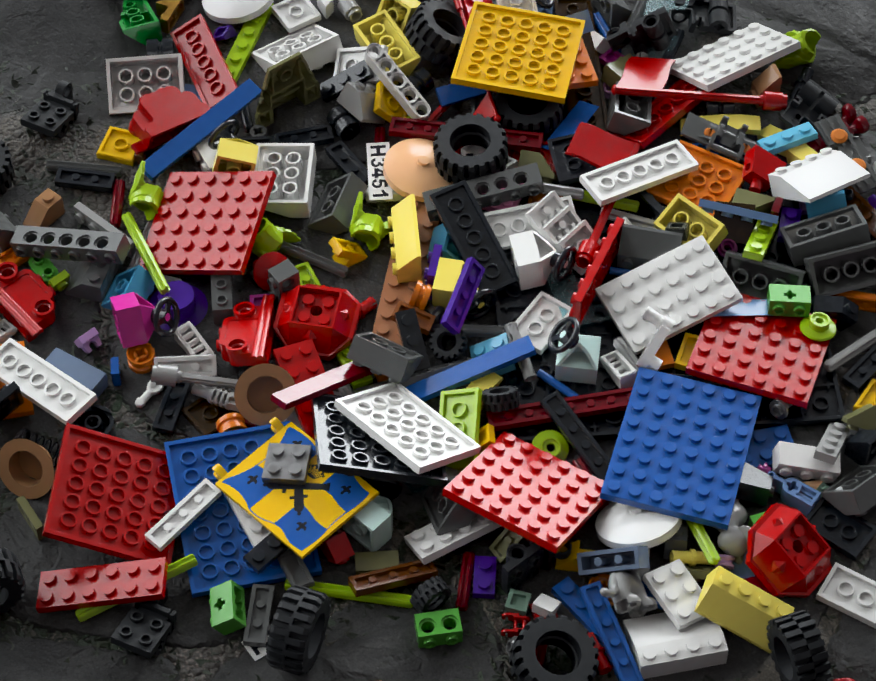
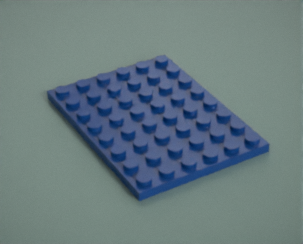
[600,367,762,530]
[164,421,322,598]

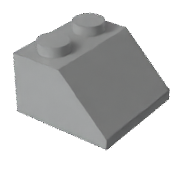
[336,81,385,124]

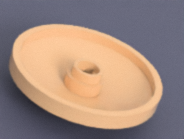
[383,138,453,202]

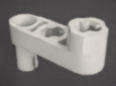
[636,306,675,371]

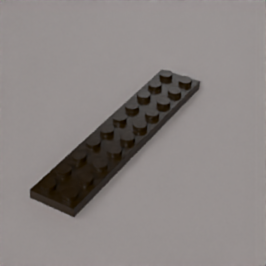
[554,0,610,132]

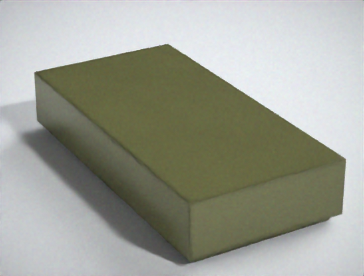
[16,496,46,541]
[355,550,399,575]

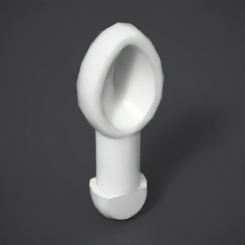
[135,380,164,408]

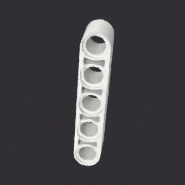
[364,43,431,120]

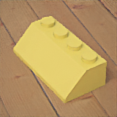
[353,9,421,85]
[388,194,422,283]
[694,566,795,653]

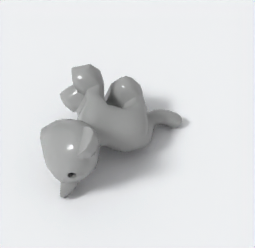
[703,499,751,564]
[600,548,658,618]

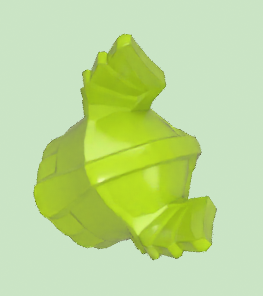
[772,28,821,69]
[128,160,163,221]
[349,191,392,251]
[252,218,301,257]

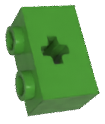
[767,284,811,317]
[209,580,246,635]

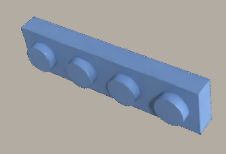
[698,198,779,227]

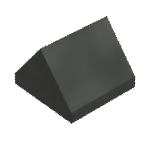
[665,222,689,241]

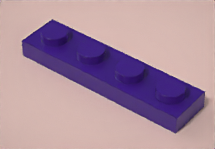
[440,257,485,335]

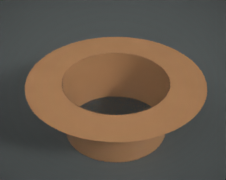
[234,363,295,426]
[0,438,54,499]

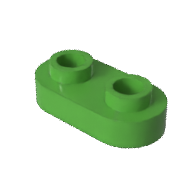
[28,257,59,286]

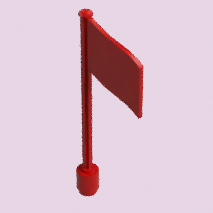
[611,56,787,111]
[565,122,642,269]

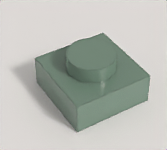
[504,588,532,616]

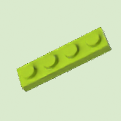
[742,220,779,262]

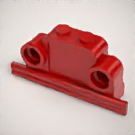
[128,86,211,154]
[0,262,56,342]
[216,294,276,367]

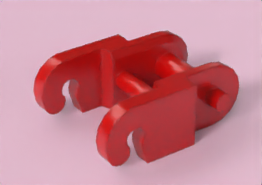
[501,613,530,637]

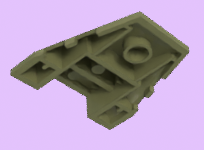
[255,51,321,127]

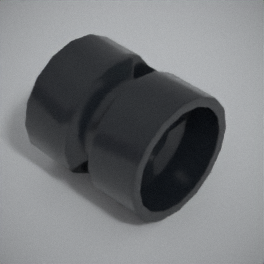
[146,37,175,56]
[398,67,434,101]
[705,101,734,115]
[327,105,361,141]

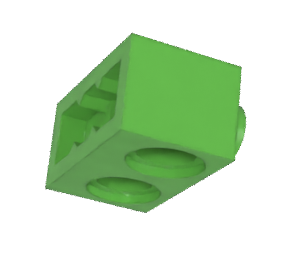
[414,608,463,648]

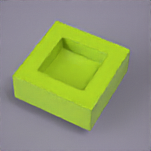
[48,270,70,292]

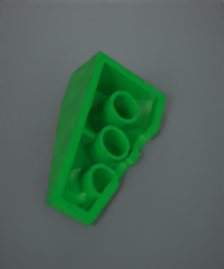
[119,0,163,46]

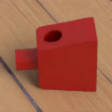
[742,144,786,193]

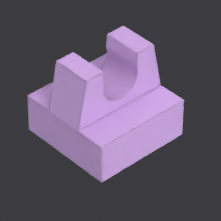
[74,327,102,354]

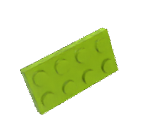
[439,387,482,471]

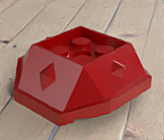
[273,284,362,361]
[745,503,832,598]

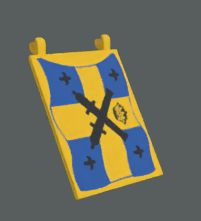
[212,417,379,559]

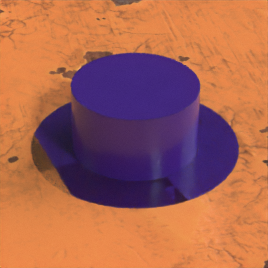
[149,281,208,330]

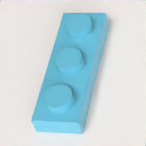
[757,122,818,155]

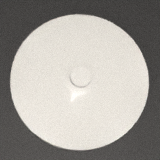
[202,0,274,24]
[595,502,682,549]

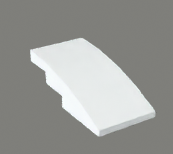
[525,190,601,275]

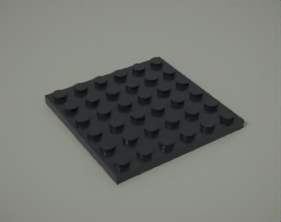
[311,394,448,487]

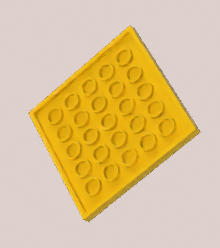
[451,1,585,104]

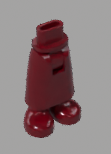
[805,103,870,153]

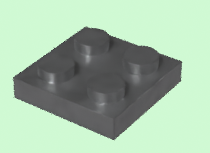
[262,443,312,485]

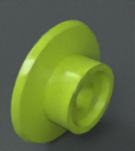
[800,312,837,341]
[532,430,569,461]

